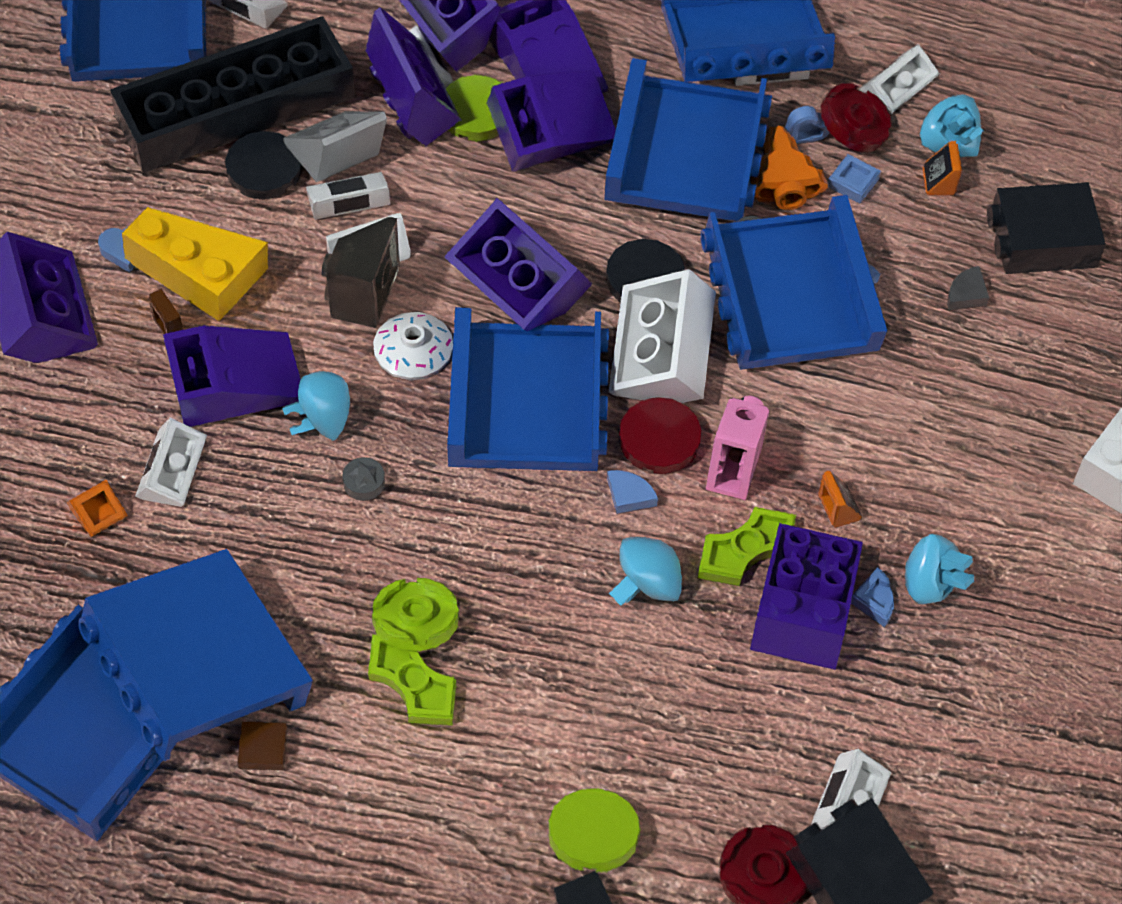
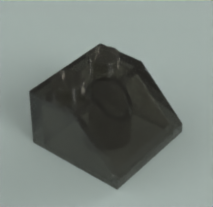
[321,217,400,329]

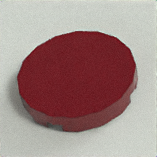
[820,83,892,153]
[619,397,702,474]
[719,825,807,904]

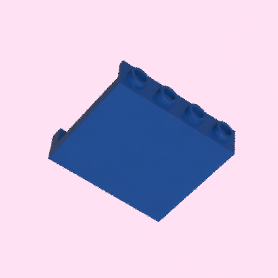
[60,0,207,82]
[661,0,835,82]
[604,58,772,221]
[700,195,888,370]
[447,307,609,471]
[78,549,313,762]
[0,605,178,842]

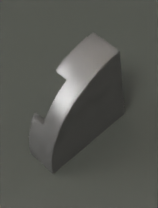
[947,266,989,310]

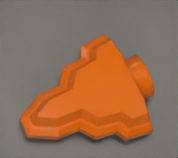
[750,126,828,210]

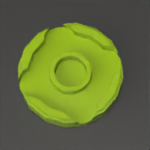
[445,75,502,141]
[372,578,459,651]
[548,788,640,872]

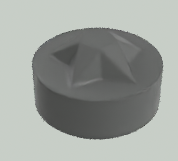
[342,457,385,501]

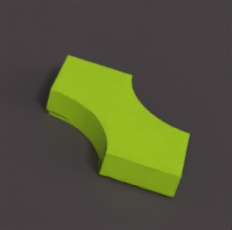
[698,507,796,586]
[368,634,456,726]

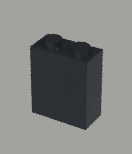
[987,182,1106,274]
[785,798,934,904]

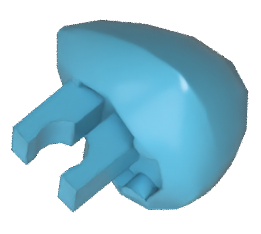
[920,94,983,157]
[282,371,350,441]
[905,534,975,604]
[609,537,682,606]

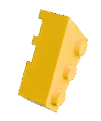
[122,207,268,321]

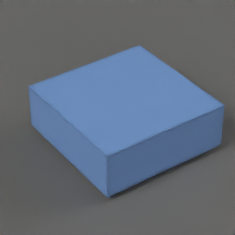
[828,154,881,204]

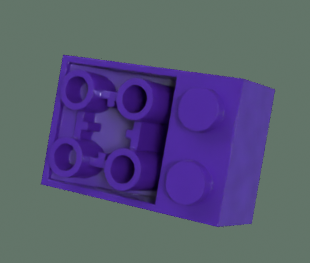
[490,0,609,93]
[487,70,616,172]
[163,325,301,427]
[750,523,863,670]

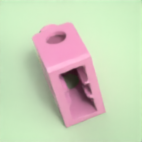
[705,396,770,500]

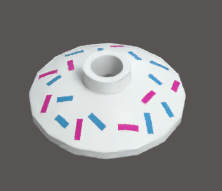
[373,312,453,381]

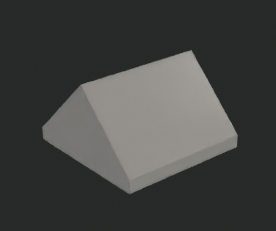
[283,111,387,182]

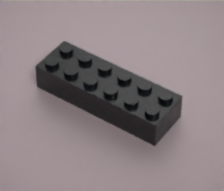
[110,16,356,173]

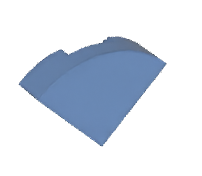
[607,470,658,514]
[851,567,894,628]

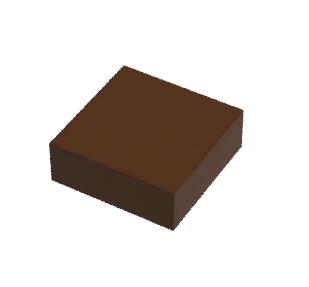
[148,288,183,334]
[237,722,288,771]

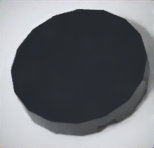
[225,131,303,199]
[606,239,685,303]

